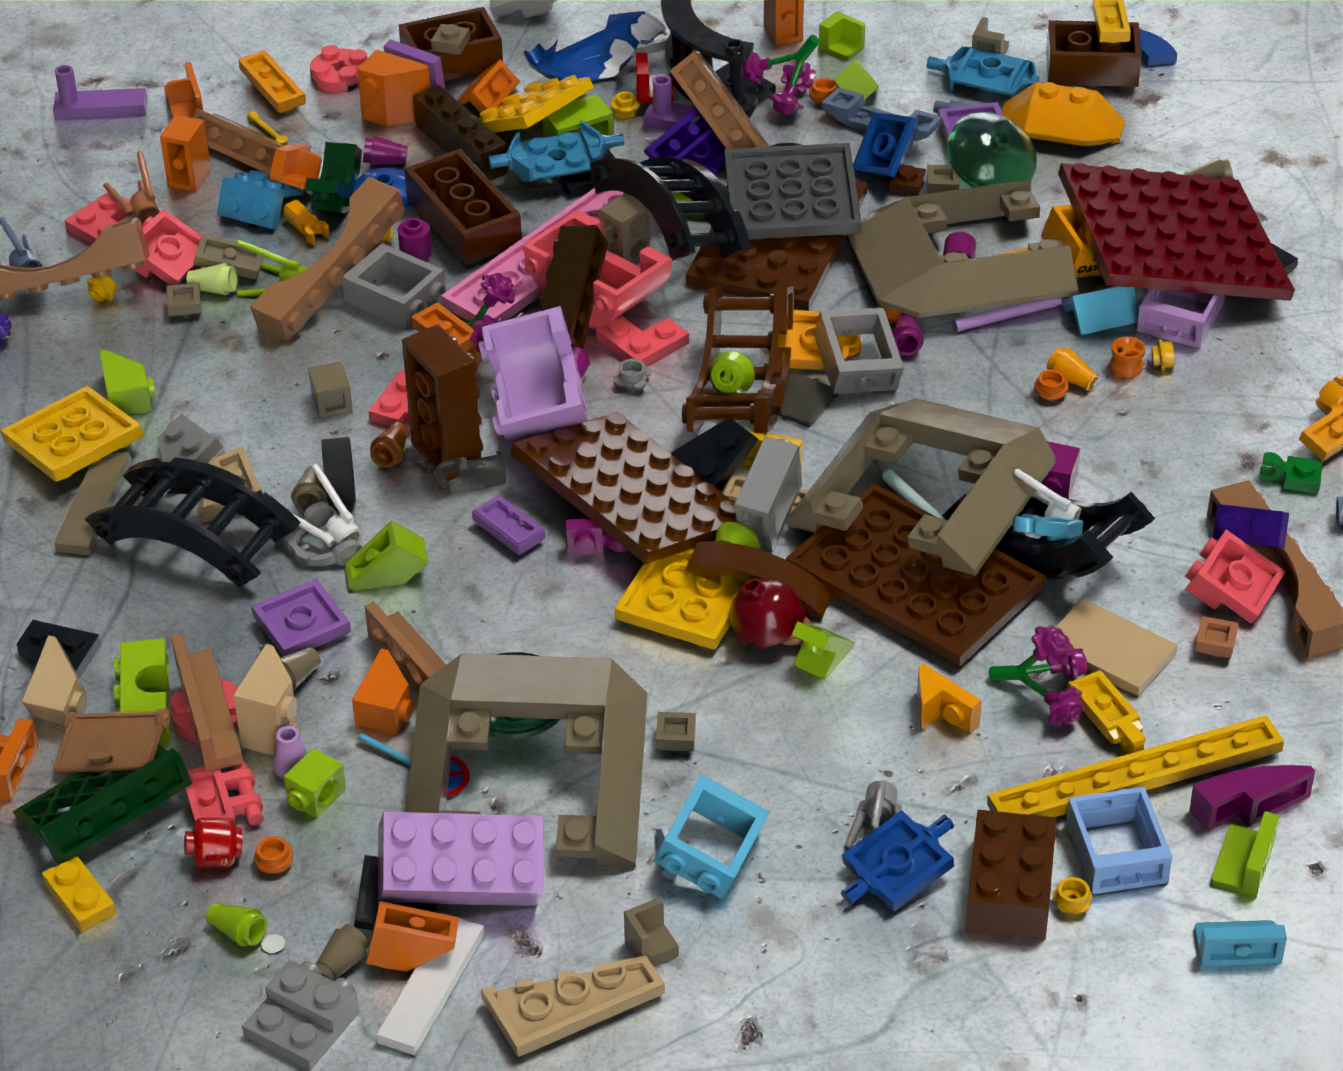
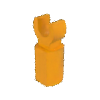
[283,199,330,245]

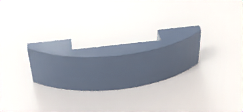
[822,88,943,141]

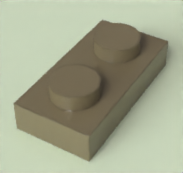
[194,233,265,280]

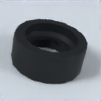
[321,437,356,505]

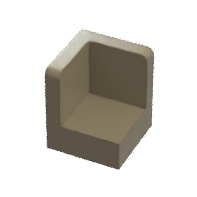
[972,17,1009,55]
[308,362,353,419]
[624,898,679,966]

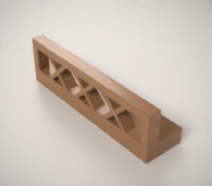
[670,52,770,149]
[193,108,287,175]
[365,601,446,694]
[171,633,243,772]

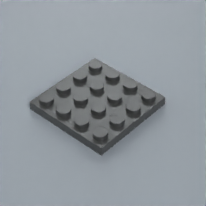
[724,143,862,240]

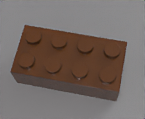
[404,149,522,265]
[402,324,484,482]

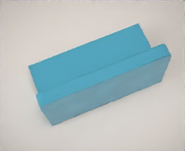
[1062,286,1139,335]
[1194,920,1287,966]

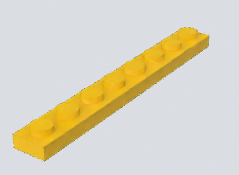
[987,715,1284,817]

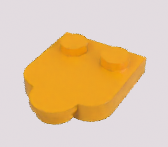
[785,310,862,370]

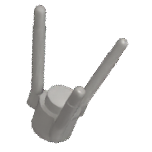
[844,780,902,850]

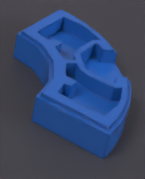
[1139,29,1178,66]

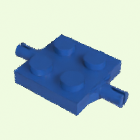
[841,810,955,912]

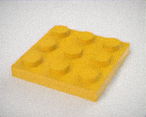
[479,75,594,132]
[0,386,144,482]
[614,549,745,650]

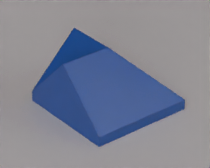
[853,112,919,178]

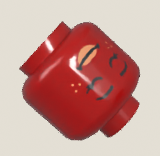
[184,818,243,869]

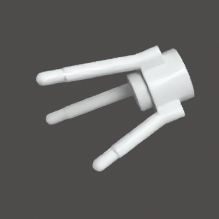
[293,464,363,547]
[1011,469,1081,526]

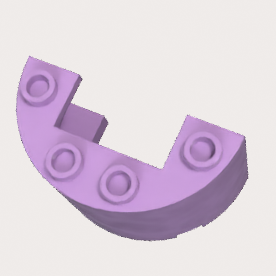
[479,306,589,442]

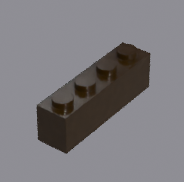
[413,85,508,181]
[539,225,609,349]

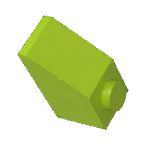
[99,350,156,416]
[345,520,428,591]

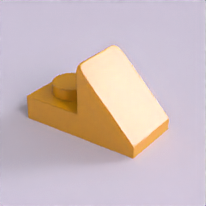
[917,663,982,734]

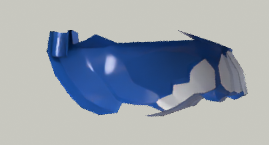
[524,11,667,82]

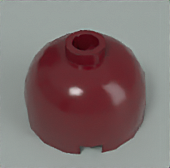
[730,578,805,649]

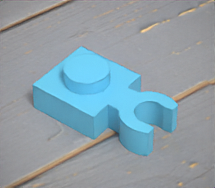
[1014,514,1083,541]

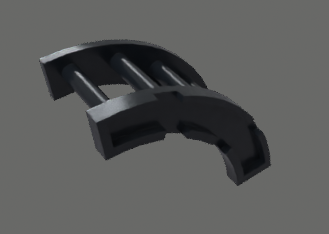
[661,0,758,119]
[590,156,752,261]
[84,457,301,588]
[941,492,1156,579]

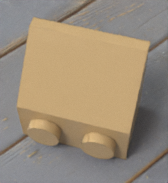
[233,644,301,756]

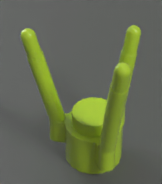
[236,240,309,297]

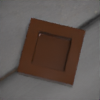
[889,165,926,196]

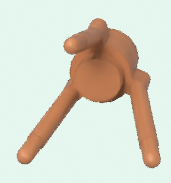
[103,151,160,224]

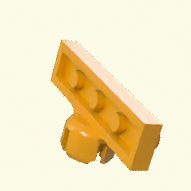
[1299,376,1343,462]

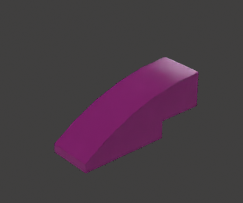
[1189,765,1315,831]

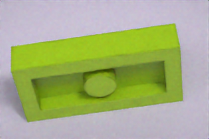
[1211,811,1280,898]

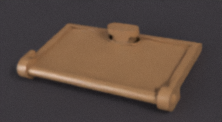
[53,709,170,773]

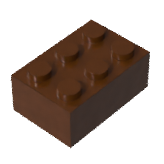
[398,7,503,81]
[1046,20,1142,88]
[965,809,1057,940]

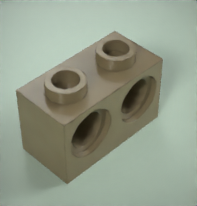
[599,193,650,265]

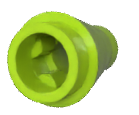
[206,902,267,947]

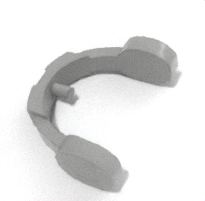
[288,501,362,568]

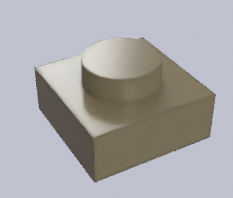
[431,24,470,55]
[927,165,959,194]
[167,283,202,316]
[656,712,696,751]

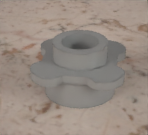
[614,358,651,390]

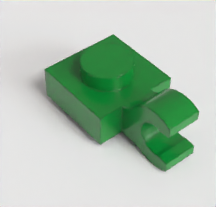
[1259,452,1323,495]

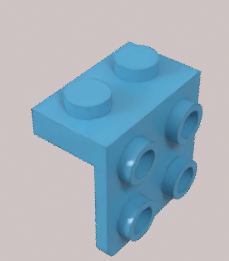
[217,171,305,229]

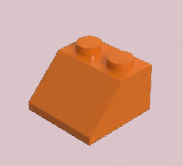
[357,50,430,127]

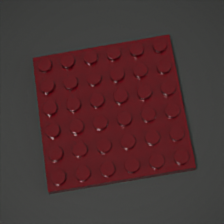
[1058,163,1295,301]

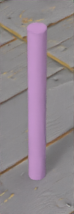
[952,296,1072,332]

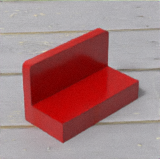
[635,52,674,103]

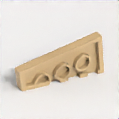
[481,955,665,1057]

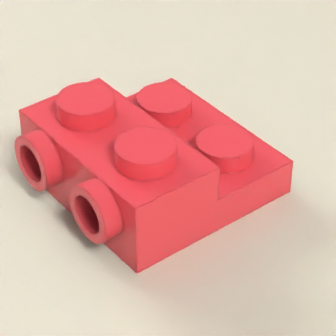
[134,209,201,285]
[1185,530,1286,624]

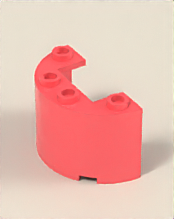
[523,210,672,329]

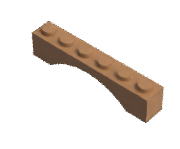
[250,177,405,342]
[0,218,150,301]
[1207,480,1343,658]

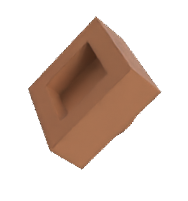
[1194,616,1239,659]

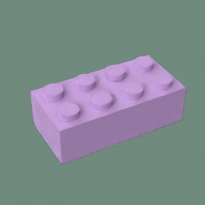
[378,812,544,906]

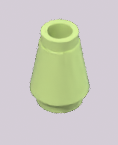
[187,263,238,295]

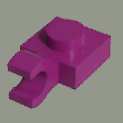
[566,519,628,555]

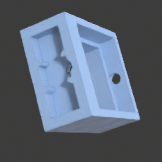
[1066,787,1172,895]

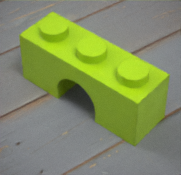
[114,638,171,746]

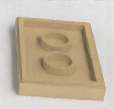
[1056,598,1177,697]

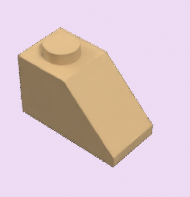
[22,635,87,724]

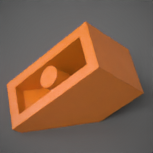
[352,648,414,736]
[366,901,459,972]

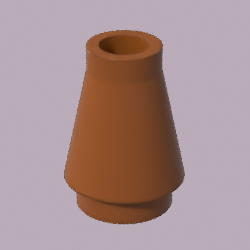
[370,422,409,468]

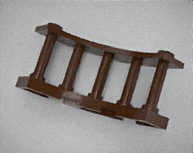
[681,286,794,433]

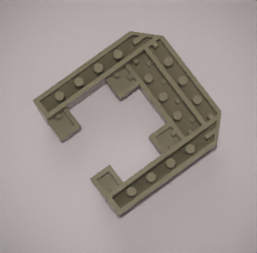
[846,180,1078,318]
[786,398,1056,575]
[406,653,648,867]

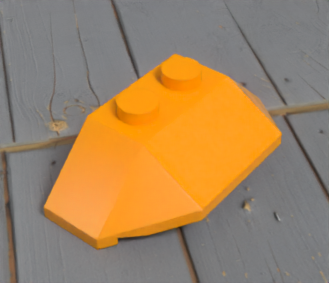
[1002,82,1125,146]

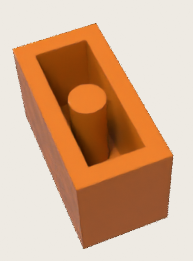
[160,115,211,192]

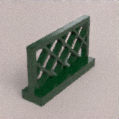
[12,744,193,865]

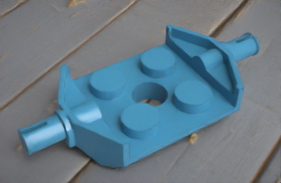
[926,46,1046,99]
[488,121,625,182]

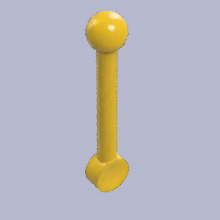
[247,111,288,146]

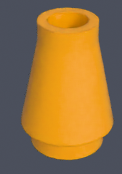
[1046,346,1099,391]

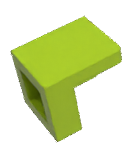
[818,11,865,61]
[833,59,879,100]

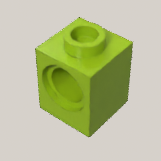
[284,748,346,818]

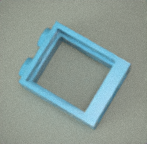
[653,774,770,899]

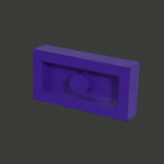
[1213,504,1290,549]

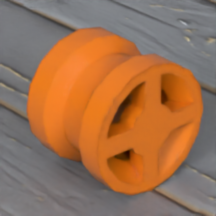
[1110,336,1146,378]

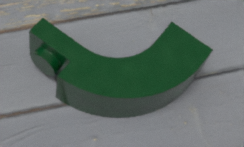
[305,142,362,213]

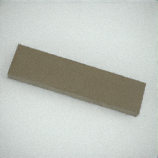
[54,451,132,556]

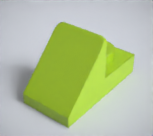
[792,621,855,679]

